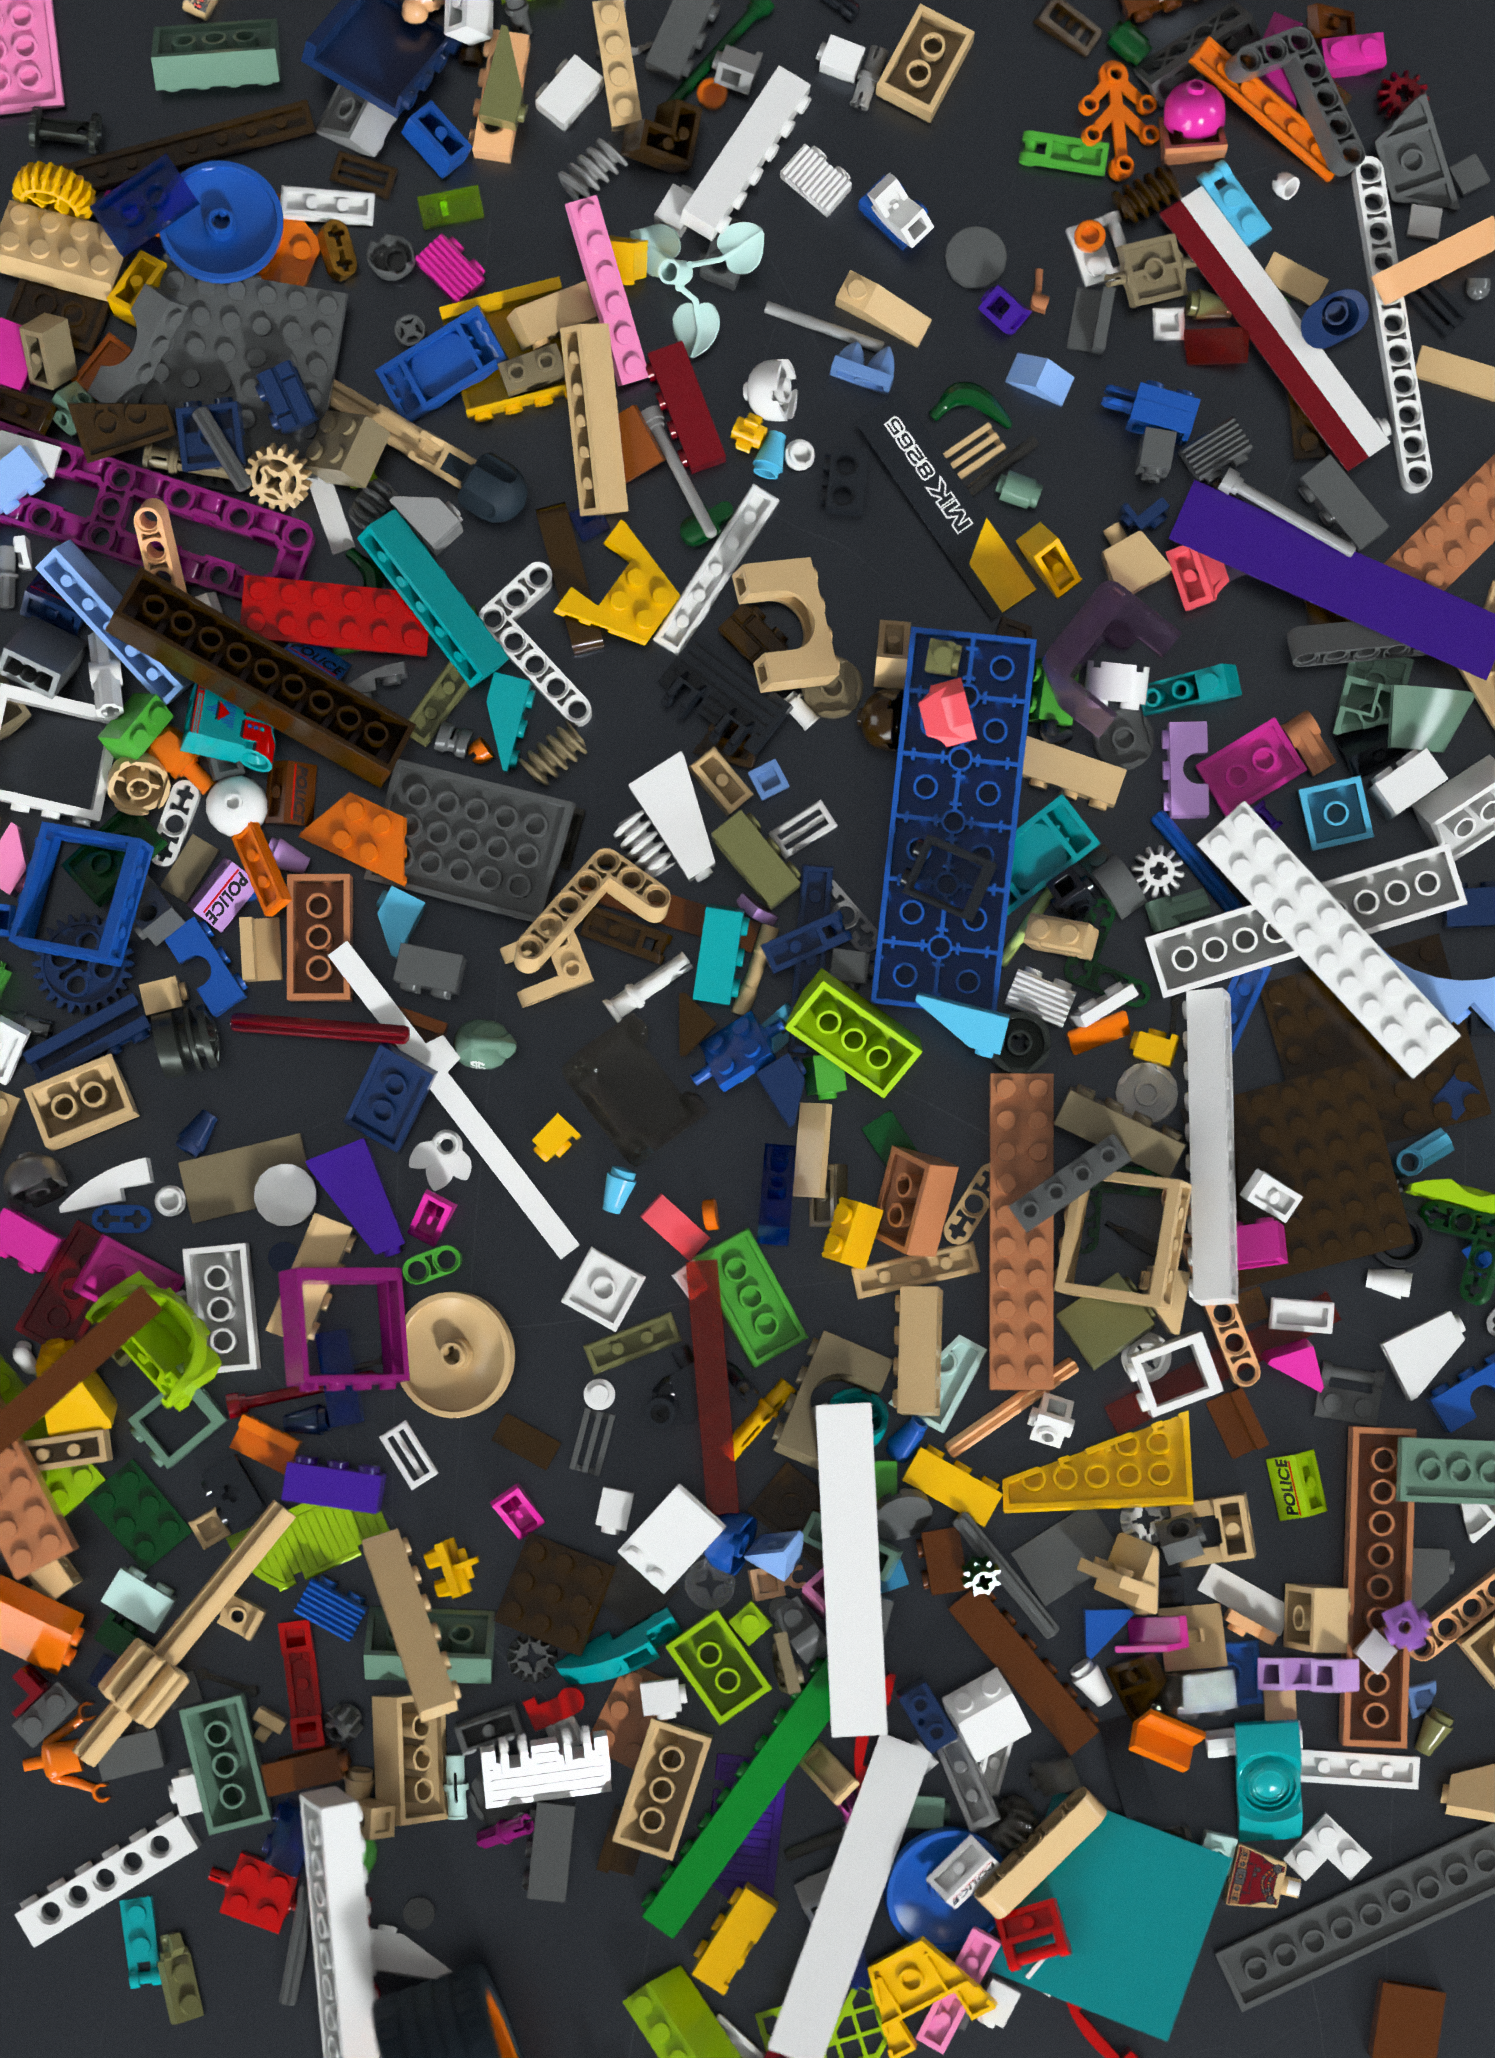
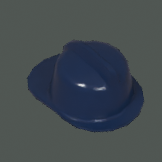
[1300,288,1369,349]

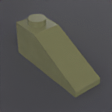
[479,24,528,131]

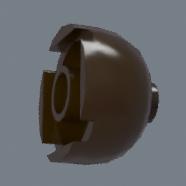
[857,689,904,752]

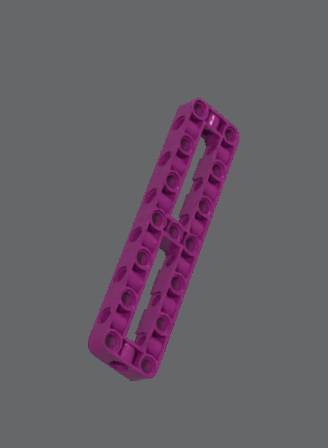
[0,421,316,602]

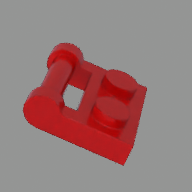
[995,1898,1072,1972]

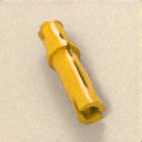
[720,1377,797,1462]

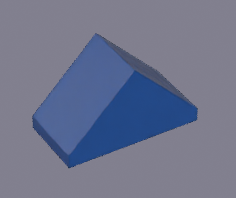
[1083,1607,1135,1659]

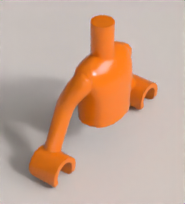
[22,1701,111,1803]

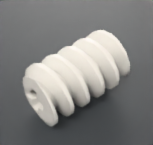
[613,810,675,878]

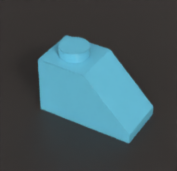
[376,886,427,959]

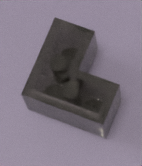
[1149,1668,1238,1720]

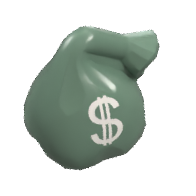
[453,1019,517,1069]

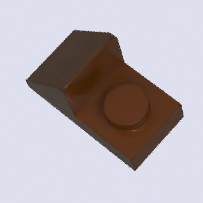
[1306,3,1356,46]

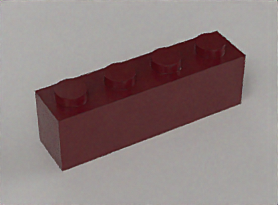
[646,341,726,475]

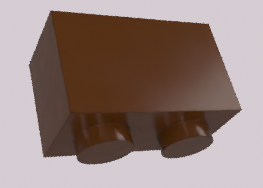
[915,1525,969,1596]

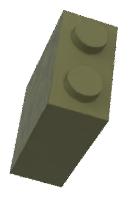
[1056,1272,1156,1371]

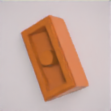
[1065,1010,1131,1055]

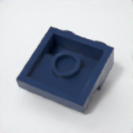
[175,397,246,472]

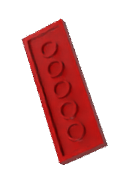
[240,574,429,657]

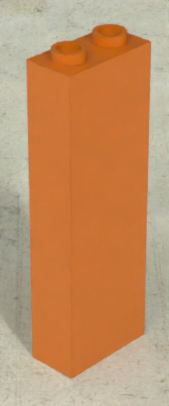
[0,1574,85,1676]

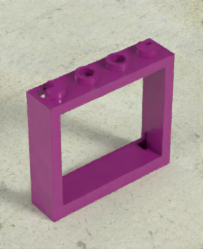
[278,1268,410,1392]

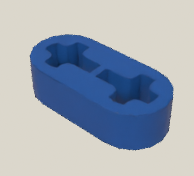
[92,1205,153,1233]

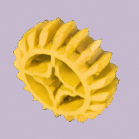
[12,161,97,221]

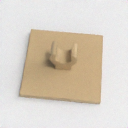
[1158,1603,1228,1672]

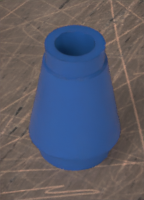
[886,1416,928,1463]

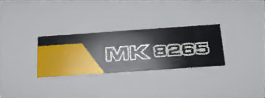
[855,391,1036,620]

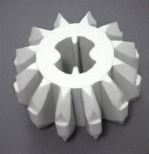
[1131,845,1185,899]

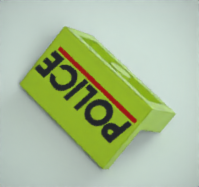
[1266,1449,1328,1521]

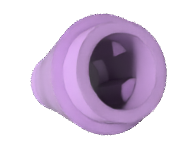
[268,837,310,874]

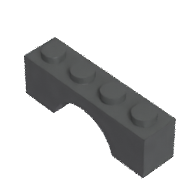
[87,283,188,403]

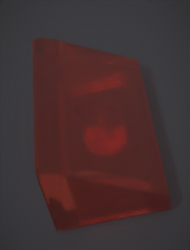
[1184,327,1249,365]

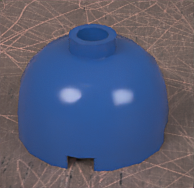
[704,1510,757,1576]

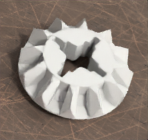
[1121,1332,1172,1382]
[1120,1506,1171,1544]

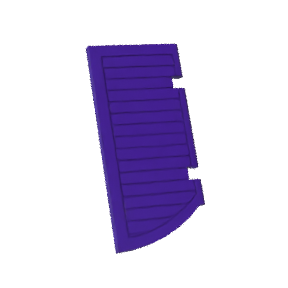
[710,1753,787,1899]

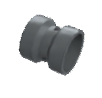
[434,720,474,759]

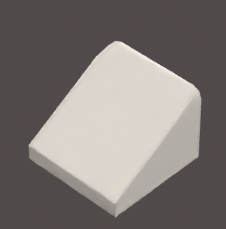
[1352,1628,1397,1675]

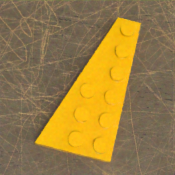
[1002,1410,1194,1513]

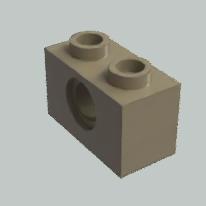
[497,343,565,399]

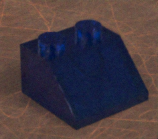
[262,1797,306,1878]

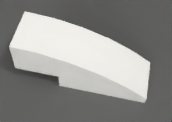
[59,1157,155,1214]

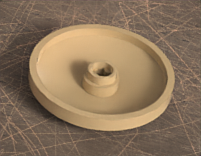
[400,1291,515,1418]

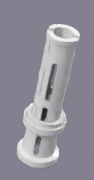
[602,952,693,1024]

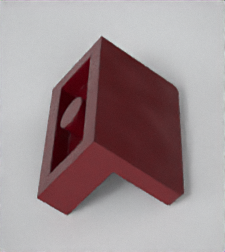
[12,1663,53,1718]

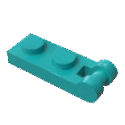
[119,1895,162,1989]

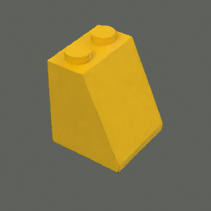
[35,1338,118,1437]

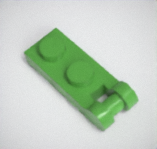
[1019,130,1110,177]

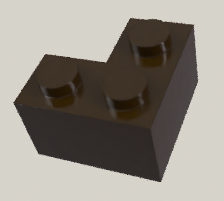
[620,99,703,173]

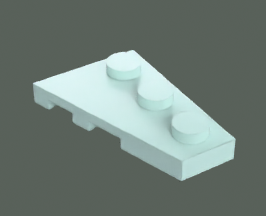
[888,1335,988,1433]

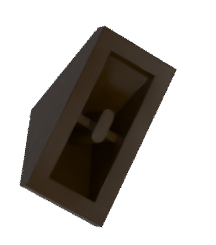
[679,993,717,1057]

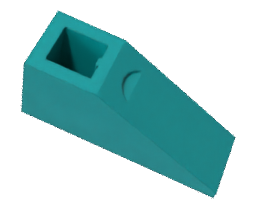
[1141,663,1242,717]
[486,672,536,775]

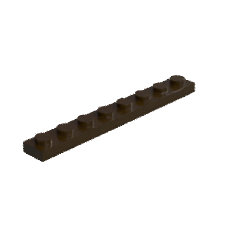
[67,99,316,191]

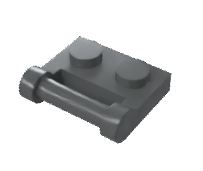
[1313,1360,1385,1426]

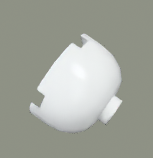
[743,359,798,421]
[206,776,267,837]

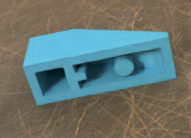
[915,991,1010,1058]

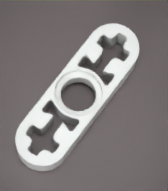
[152,780,201,868]

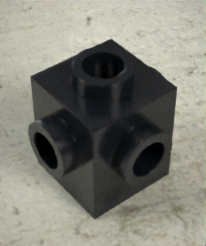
[1046,866,1098,920]

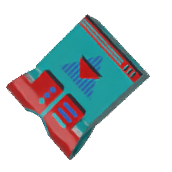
[180,683,276,772]

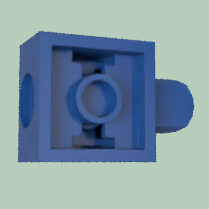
[1101,380,1201,447]

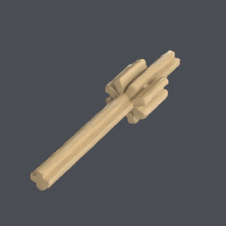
[72,1500,296,1768]

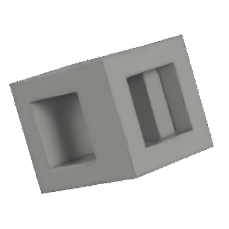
[712,45,763,95]

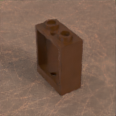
[261,1742,352,1797]

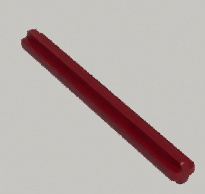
[230,1013,410,1044]

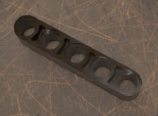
[535,502,605,655]

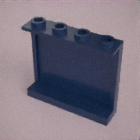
[301,0,462,118]

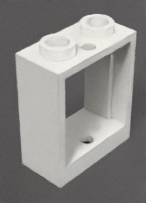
[1125,1329,1224,1417]

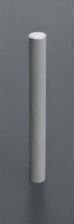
[764,301,885,353]

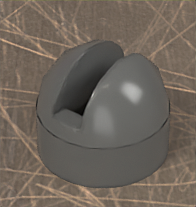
[1465,278,1491,300]

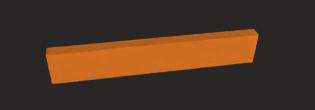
[1188,36,1348,182]

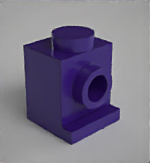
[978,285,1032,335]

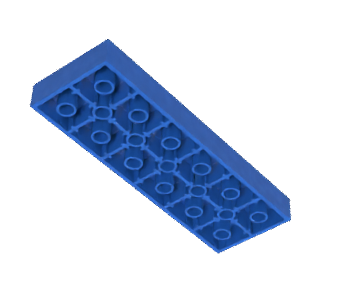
[871,626,1037,1011]

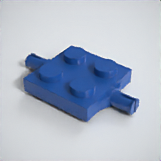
[690,1010,786,1092]

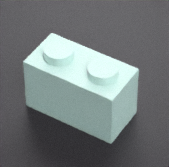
[101,1565,178,1634]

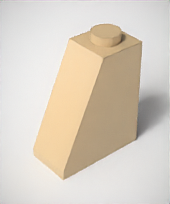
[1441,1764,1495,1822]

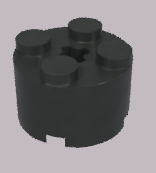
[990,1011,1051,1074]

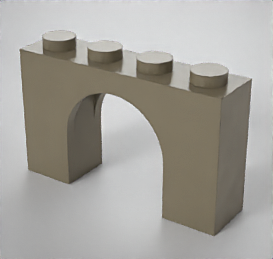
[772,1331,894,1470]

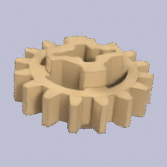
[245,443,312,512]

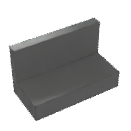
[1066,286,1116,355]

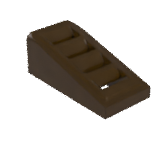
[1033,0,1104,57]

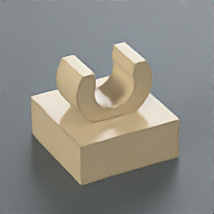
[253,1705,289,1743]

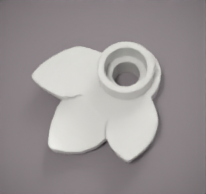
[409,1130,472,1191]

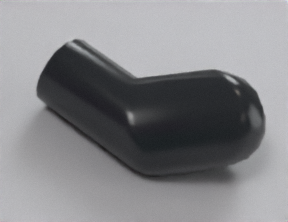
[1038,719,1073,745]

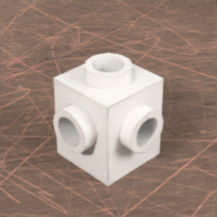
[1027,1392,1075,1448]

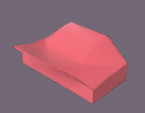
[1165,545,1230,611]
[918,677,977,747]

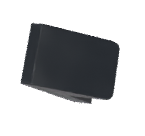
[1155,1544,1185,1609]

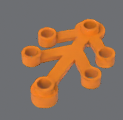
[1078,60,1160,182]

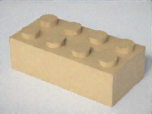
[0,200,131,302]

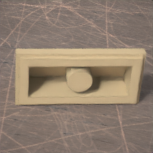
[688,747,754,816]

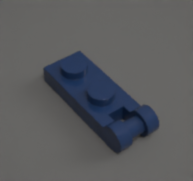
[760,910,853,974]

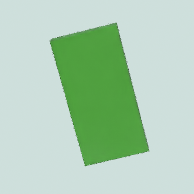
[693,1228,809,1368]

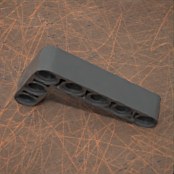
[1224,26,1366,177]

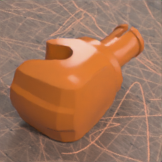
[145,724,217,795]

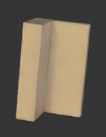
[239,917,283,982]

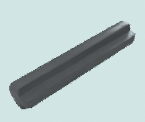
[192,406,252,492]

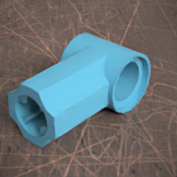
[1391,1127,1455,1178]

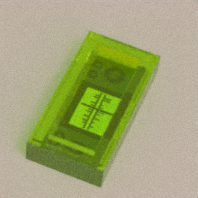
[417,185,484,230]

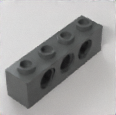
[1008,1133,1133,1233]

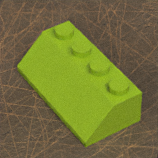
[784,968,923,1098]
[623,1965,743,2058]

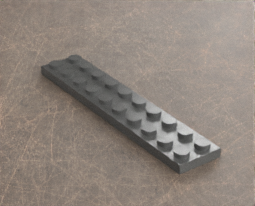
[1214,1822,1495,2012]

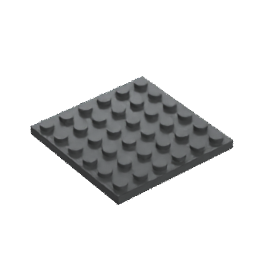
[135,263,348,480]

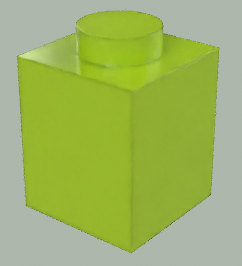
[728,1599,773,1646]

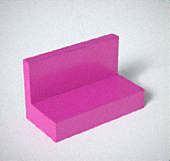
[1115,1615,1189,1653]

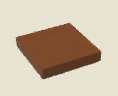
[618,405,666,483]

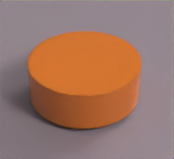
[697,77,728,111]
[1074,220,1106,253]
[702,1198,720,1231]

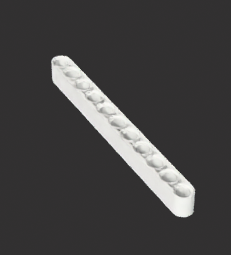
[1352,156,1432,494]

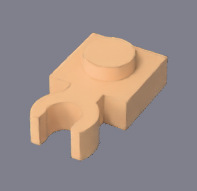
[747,1565,806,1602]
[1223,1607,1278,1646]

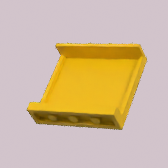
[439,276,567,423]

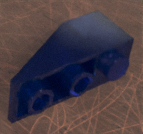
[757,1143,796,1246]

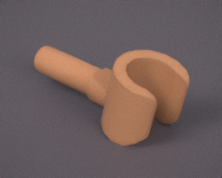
[1030,268,1050,314]

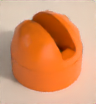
[468,736,495,764]

